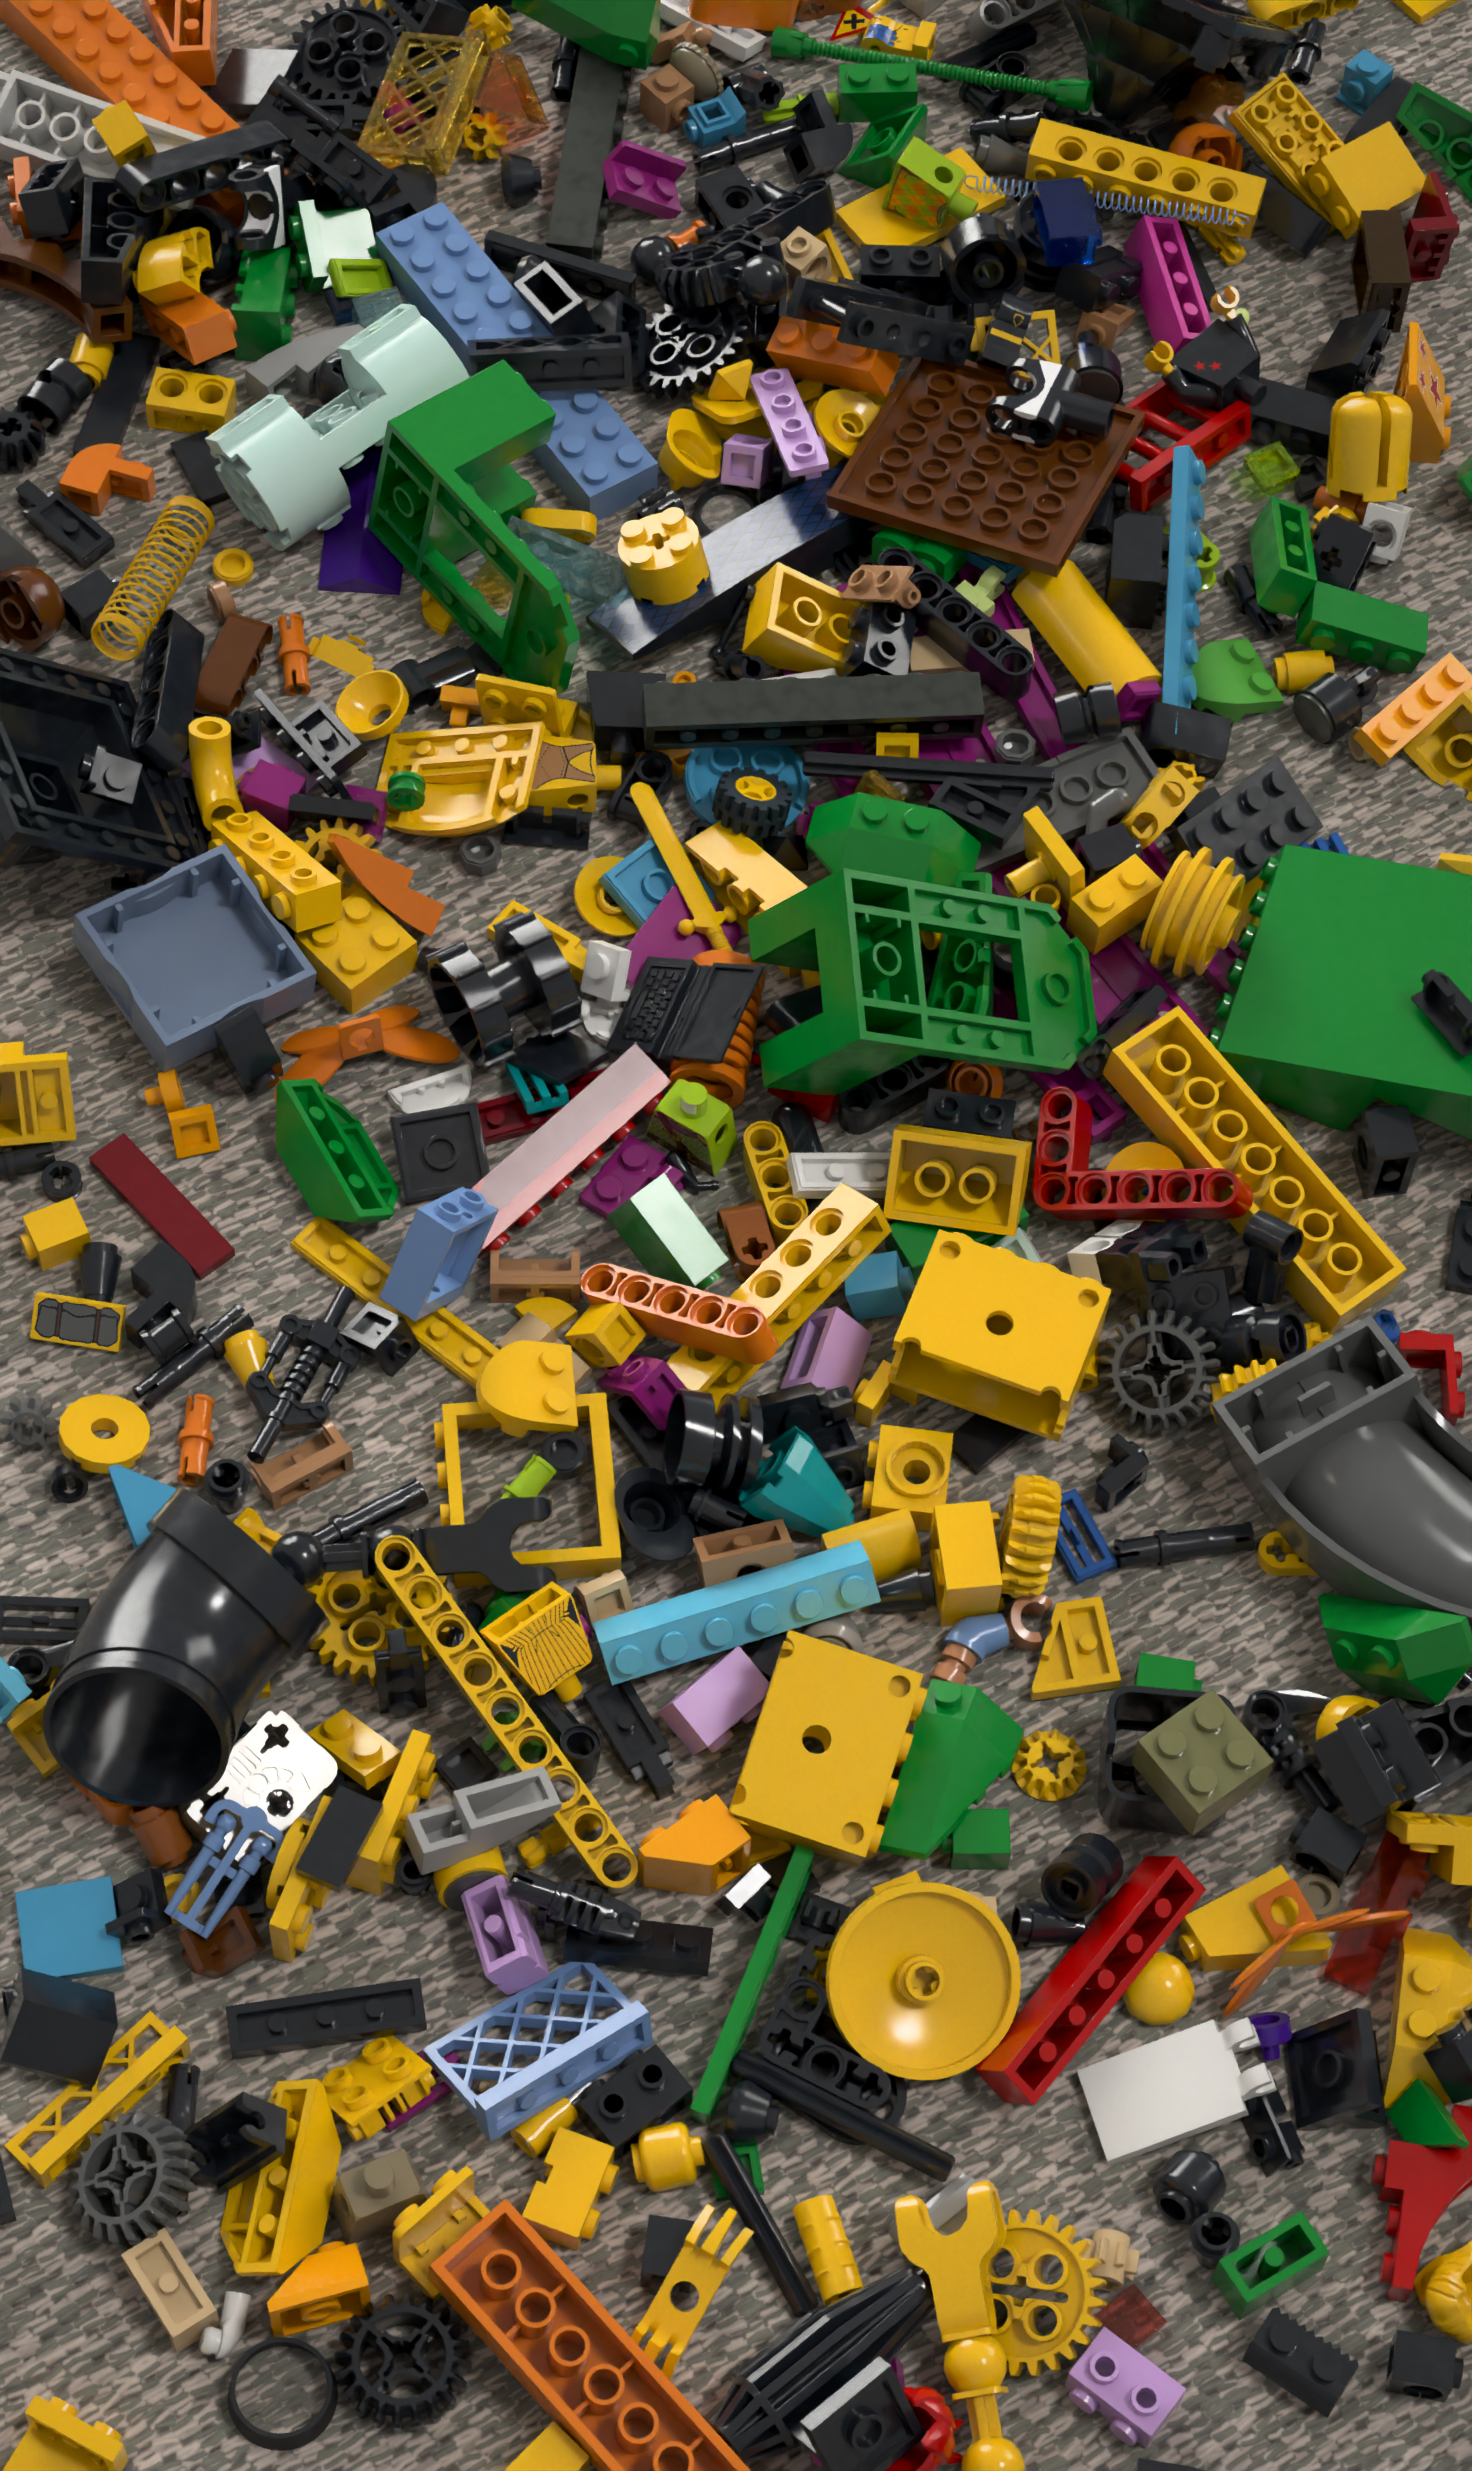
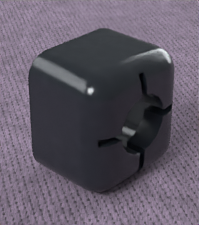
[1098,1685,1236,1835]

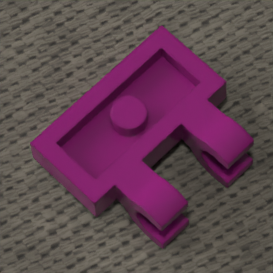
[579,1134,684,1222]

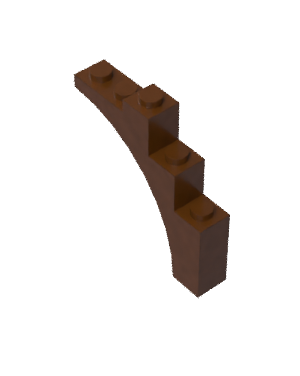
[0,217,132,344]

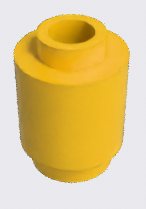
[69,333,114,393]
[1273,649,1335,694]

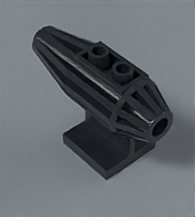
[710,2265,935,2471]

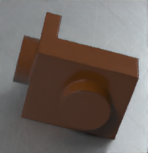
[178,1905,266,1979]

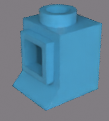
[683,86,746,148]

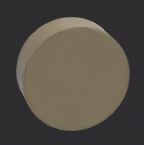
[1297,1873,1340,1920]

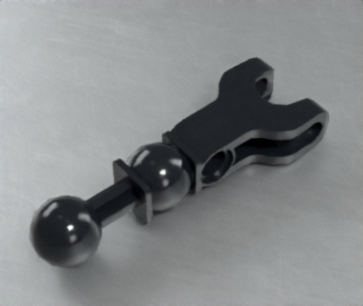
[270,1497,557,1594]

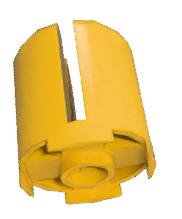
[1326,391,1413,502]

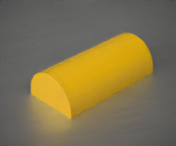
[1011,559,1163,702]

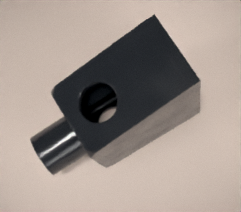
[586,670,666,767]

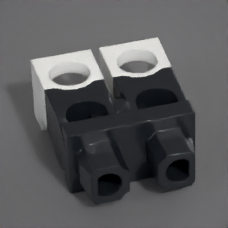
[1067,1219,1208,1295]

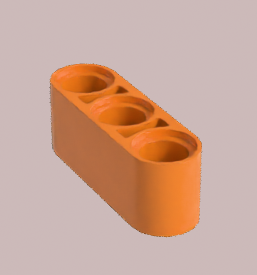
[688,0,800,31]

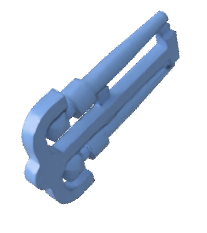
[164,1799,284,1939]

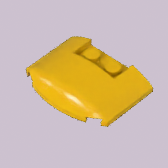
[376,721,546,838]

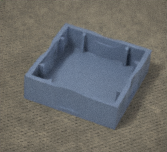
[73,843,317,1073]

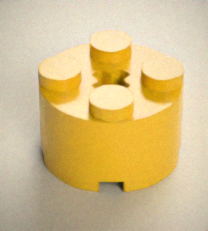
[618,507,709,605]

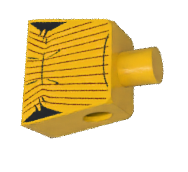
[479,1581,593,1702]

